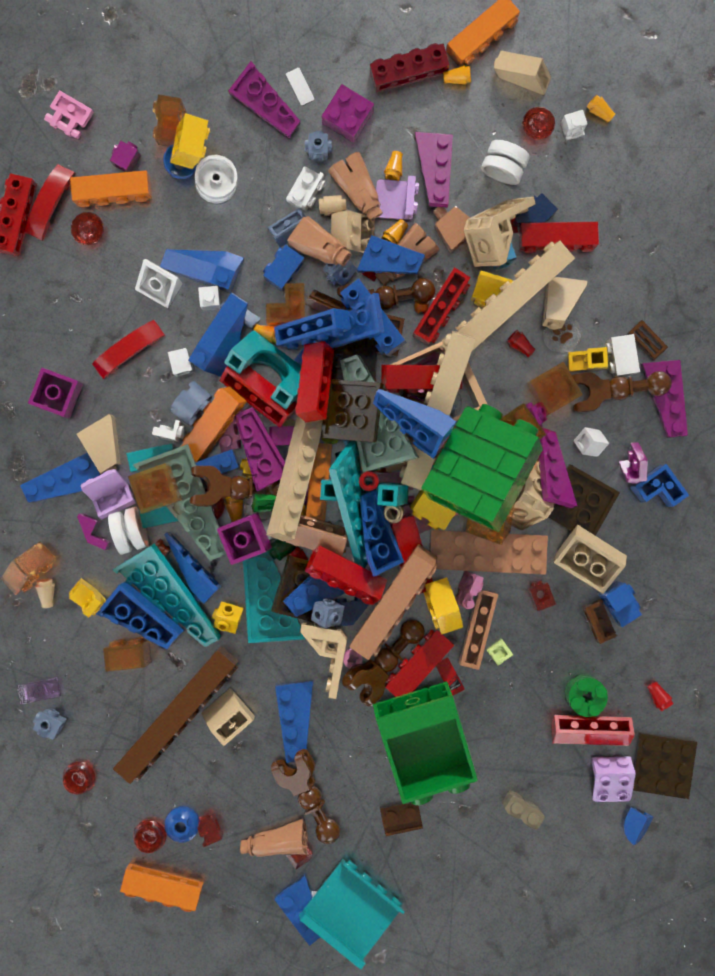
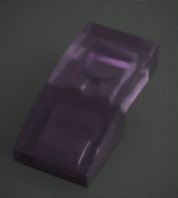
[17,677,61,704]

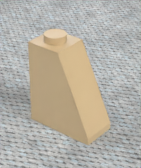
[494,51,551,95]
[542,277,588,330]
[77,414,121,474]

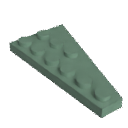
[340,355,419,473]
[133,444,227,561]

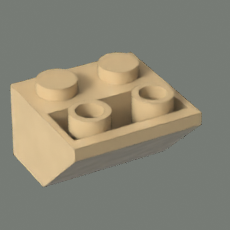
[331,210,375,256]
[201,688,255,746]

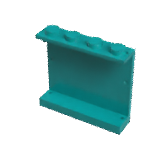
[299,859,405,970]

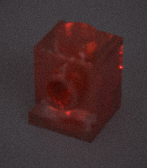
[528,580,556,611]
[197,813,224,847]

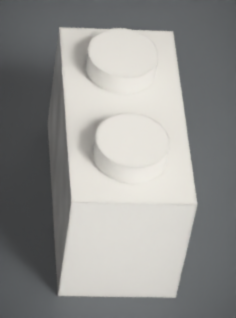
[605,334,640,378]

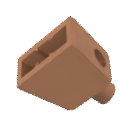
[433,206,470,254]

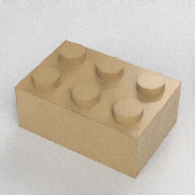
[554,525,627,594]

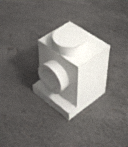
[561,110,587,141]

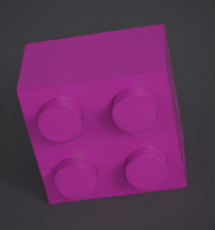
[321,84,374,143]
[28,367,83,419]
[217,512,272,565]

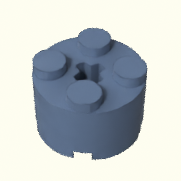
[170,381,214,426]

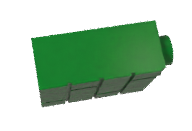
[421,404,543,533]
[373,682,478,805]

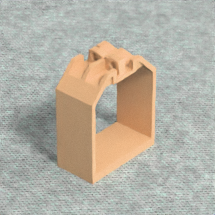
[383,342,488,436]

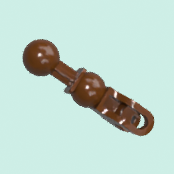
[336,278,435,310]
[570,371,672,413]
[190,466,280,507]
[342,619,425,707]
[271,749,340,844]

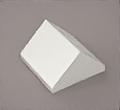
[135,259,183,308]

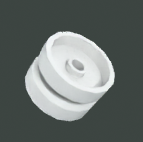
[481,140,530,185]
[195,155,238,204]
[108,507,149,555]

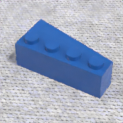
[96,581,184,649]

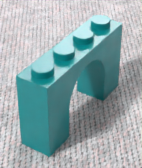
[224,330,302,409]
[126,443,178,529]
[320,478,409,507]

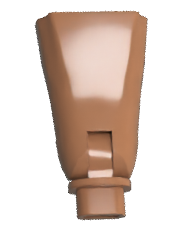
[328,152,383,221]
[287,216,352,266]
[375,223,440,286]
[240,819,308,857]

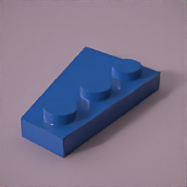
[357,235,425,275]

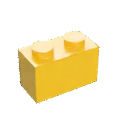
[409,490,456,530]

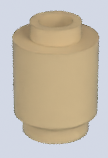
[319,195,347,216]

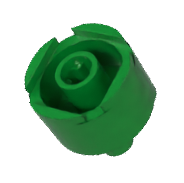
[565,675,608,717]

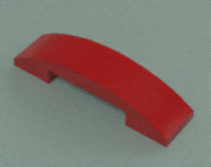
[24,164,76,241]
[92,320,165,379]

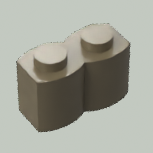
[502,791,545,829]

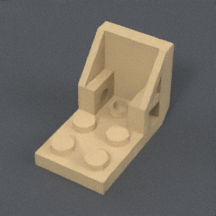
[464,196,535,267]
[505,458,554,531]
[300,621,347,699]

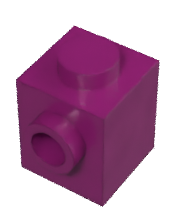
[110,140,141,172]

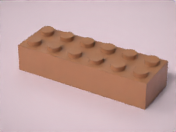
[429,530,548,575]
[349,544,438,660]

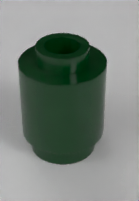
[268,539,296,561]

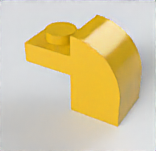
[568,347,608,372]
[69,578,106,618]

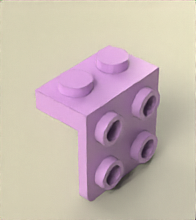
[376,176,419,221]
[81,469,136,520]
[591,757,635,802]

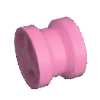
[343,649,362,669]

